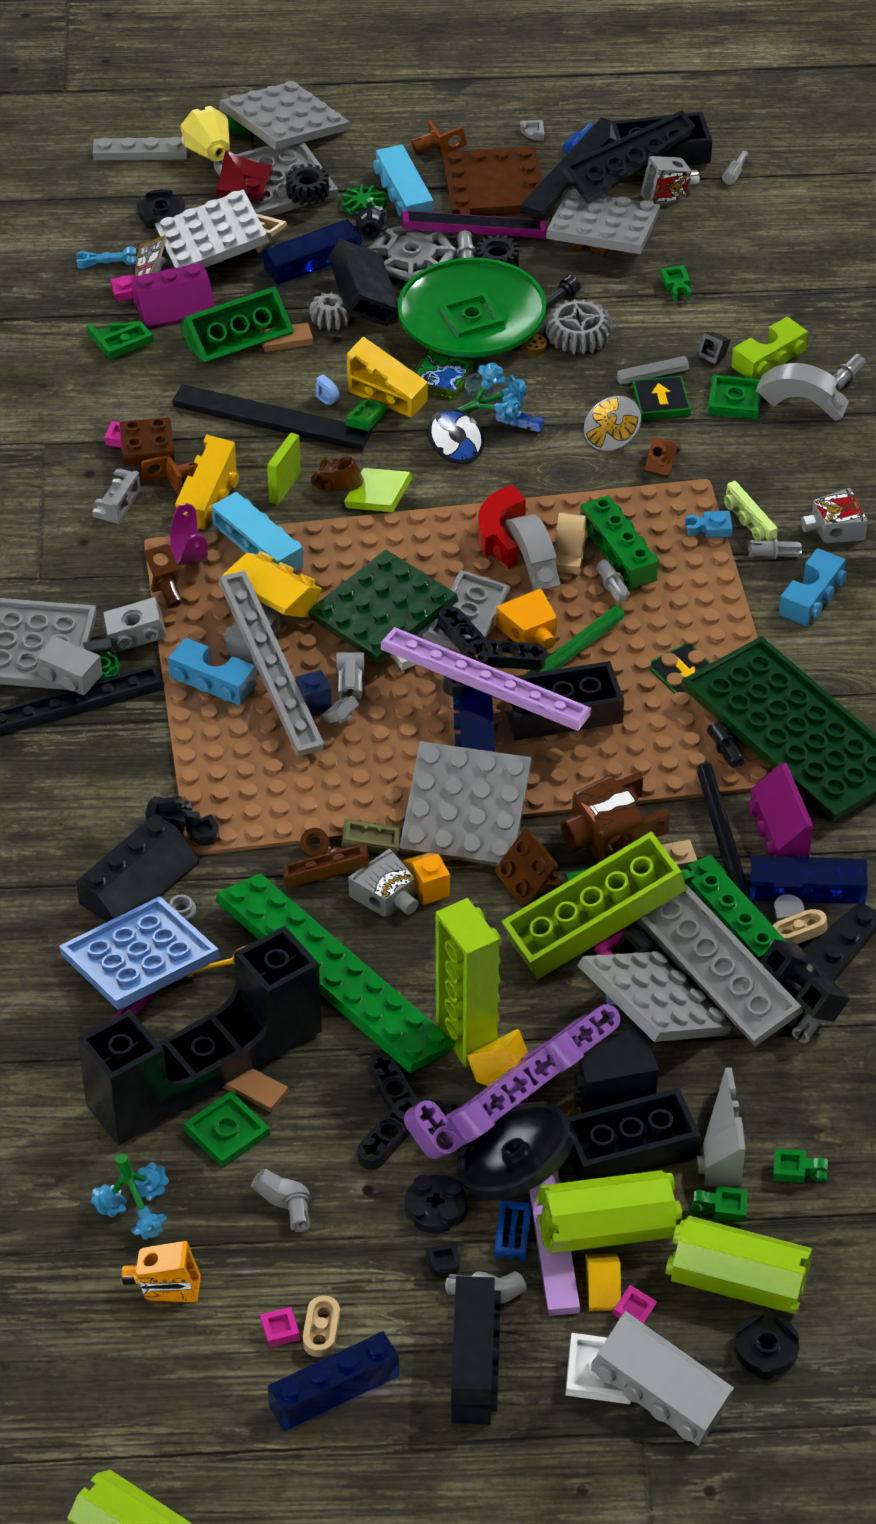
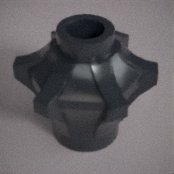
[352,203,388,239]

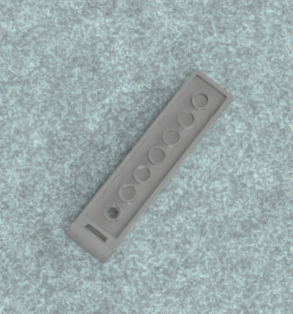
[636,883,803,1047]

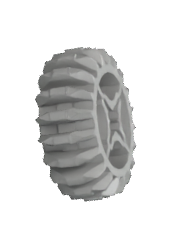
[546,299,612,355]

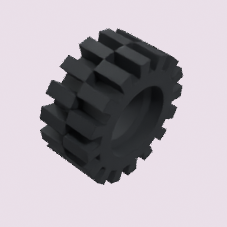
[286,164,329,206]
[476,235,519,267]

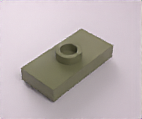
[341,819,401,856]

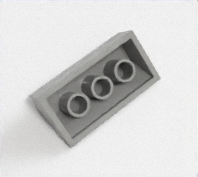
[591,1311,734,1446]

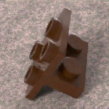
[119,417,175,465]
[494,829,563,908]

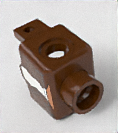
[560,772,670,862]

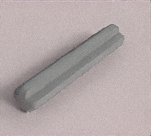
[617,356,689,385]

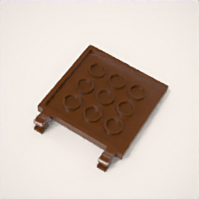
[443,146,542,220]

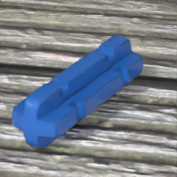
[495,412,544,433]

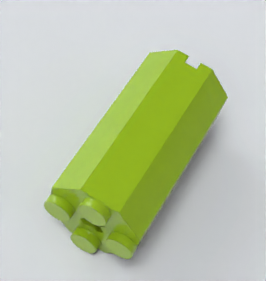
[536,1170,682,1254]
[665,1216,813,1314]
[67,1470,192,1524]

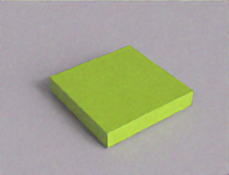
[267,433,301,505]
[344,468,412,512]

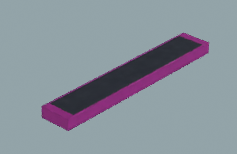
[402,210,547,239]

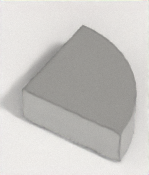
[520,120,545,141]

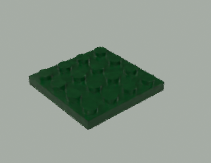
[308,550,459,664]

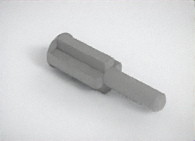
[722,151,748,185]

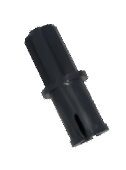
[707,721,744,768]

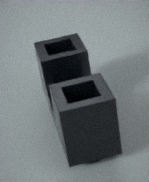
[760,939,851,1022]

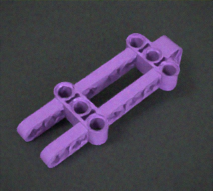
[404,1004,620,1159]

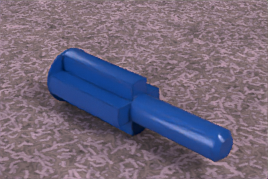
[563,123,594,154]

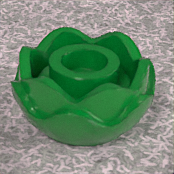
[95,651,120,681]

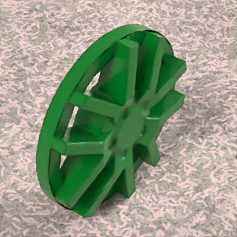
[341,184,386,215]

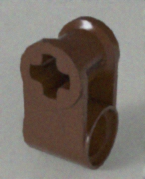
[311,456,364,492]

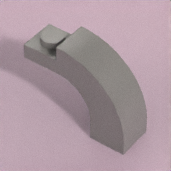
[756,363,849,421]
[504,514,561,591]

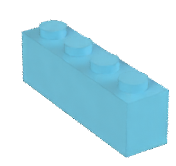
[373,144,433,217]
[212,492,304,572]

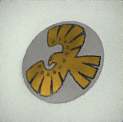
[584,396,641,451]

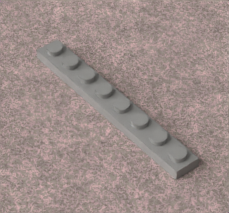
[219,570,324,757]

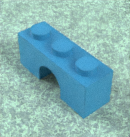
[779,548,847,627]
[168,637,257,706]

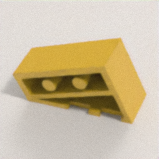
[347,337,428,418]
[175,434,239,530]

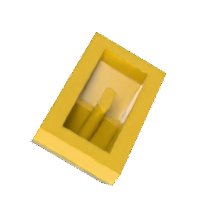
[585,1253,621,1311]

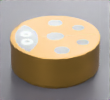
[521,334,547,356]

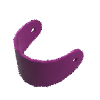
[169,503,208,566]

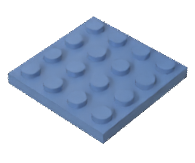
[59,896,220,1010]

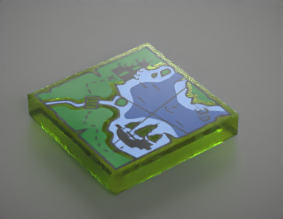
[414,350,474,399]

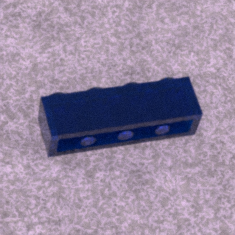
[263,219,362,285]
[453,687,495,752]
[749,855,868,904]
[268,1331,399,1431]

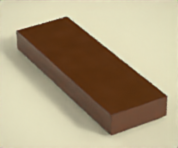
[283,843,369,888]

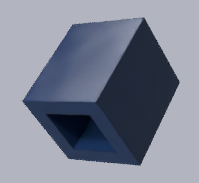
[295,670,332,717]

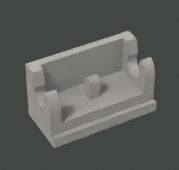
[92,469,140,524]

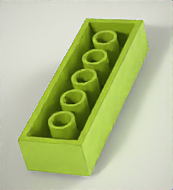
[502,831,687,980]
[436,898,501,1068]

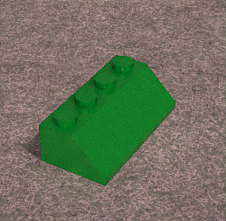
[180,286,294,364]

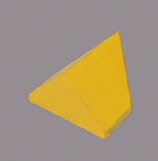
[466,1029,528,1101]

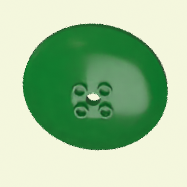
[398,257,546,357]

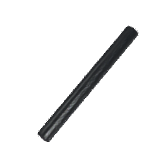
[697,762,750,900]

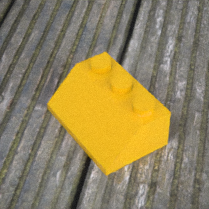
[222,551,322,618]

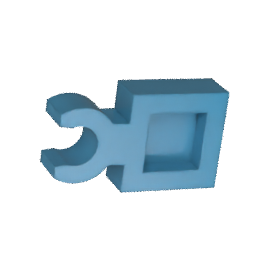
[685,511,732,537]

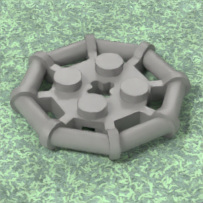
[367,225,457,282]

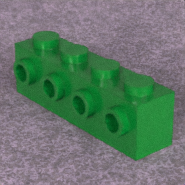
[580,495,660,590]
[690,867,787,962]

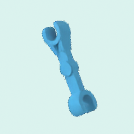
[76,246,137,269]

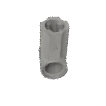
[337,652,364,700]

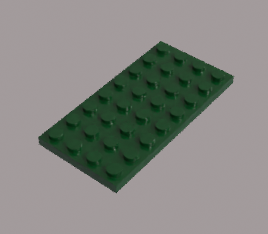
[681,636,876,822]

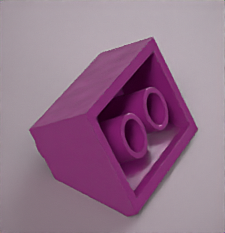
[131,262,215,330]
[747,763,813,869]

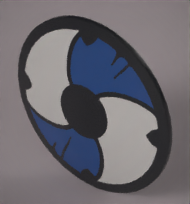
[427,408,484,464]

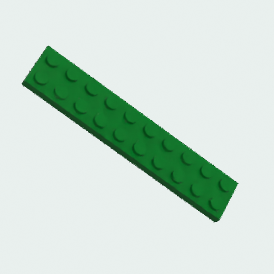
[215,873,455,1073]

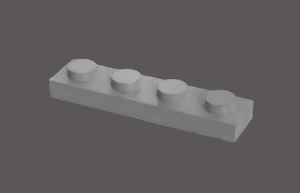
[93,137,187,161]

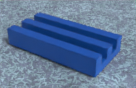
[494,1200,531,1261]

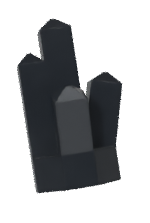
[145,796,201,833]

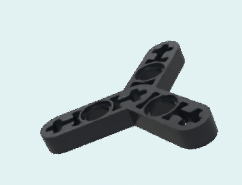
[438,606,548,697]
[358,1053,467,1170]

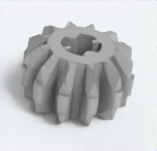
[309,292,352,331]

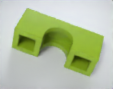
[731,317,808,379]

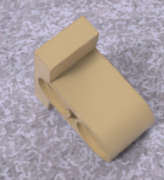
[554,513,588,575]

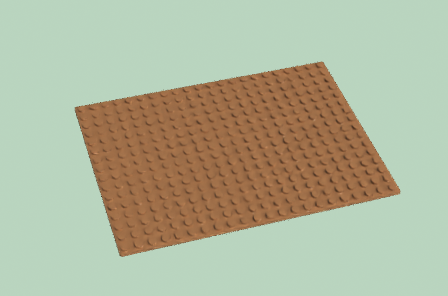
[144,479,774,856]

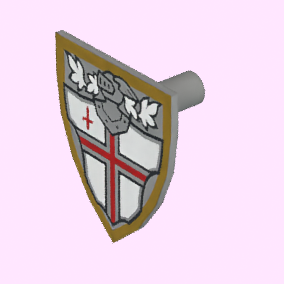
[135,235,174,276]

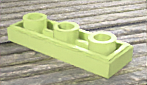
[724,481,778,541]

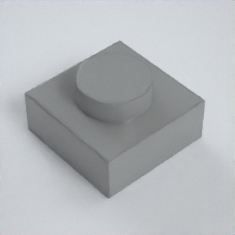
[321,696,360,724]

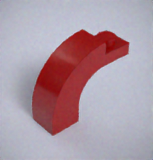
[478,484,526,569]

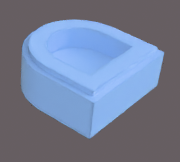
[316,374,340,405]

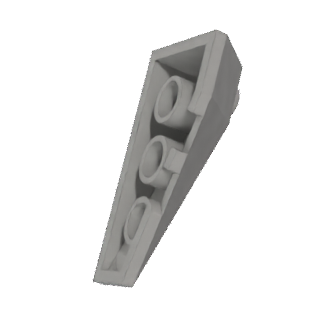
[697,1067,746,1187]

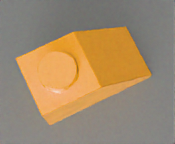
[401,853,450,905]

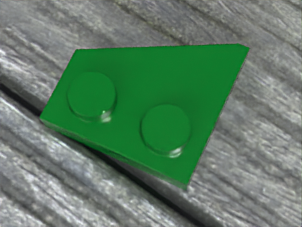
[86,321,153,360]

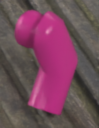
[594,929,626,955]

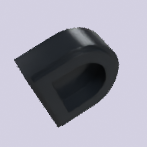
[186,814,219,846]
[425,1243,460,1278]

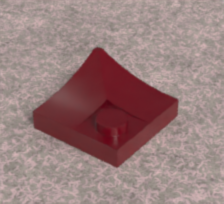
[216,151,273,202]

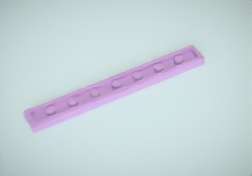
[381,627,591,731]
[516,1101,580,1316]

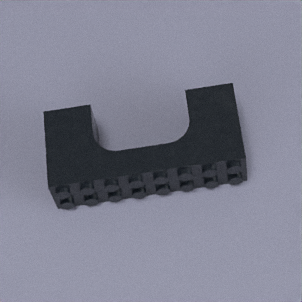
[77,926,322,1146]

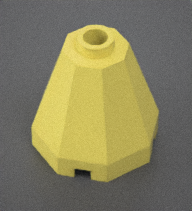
[180,106,230,162]

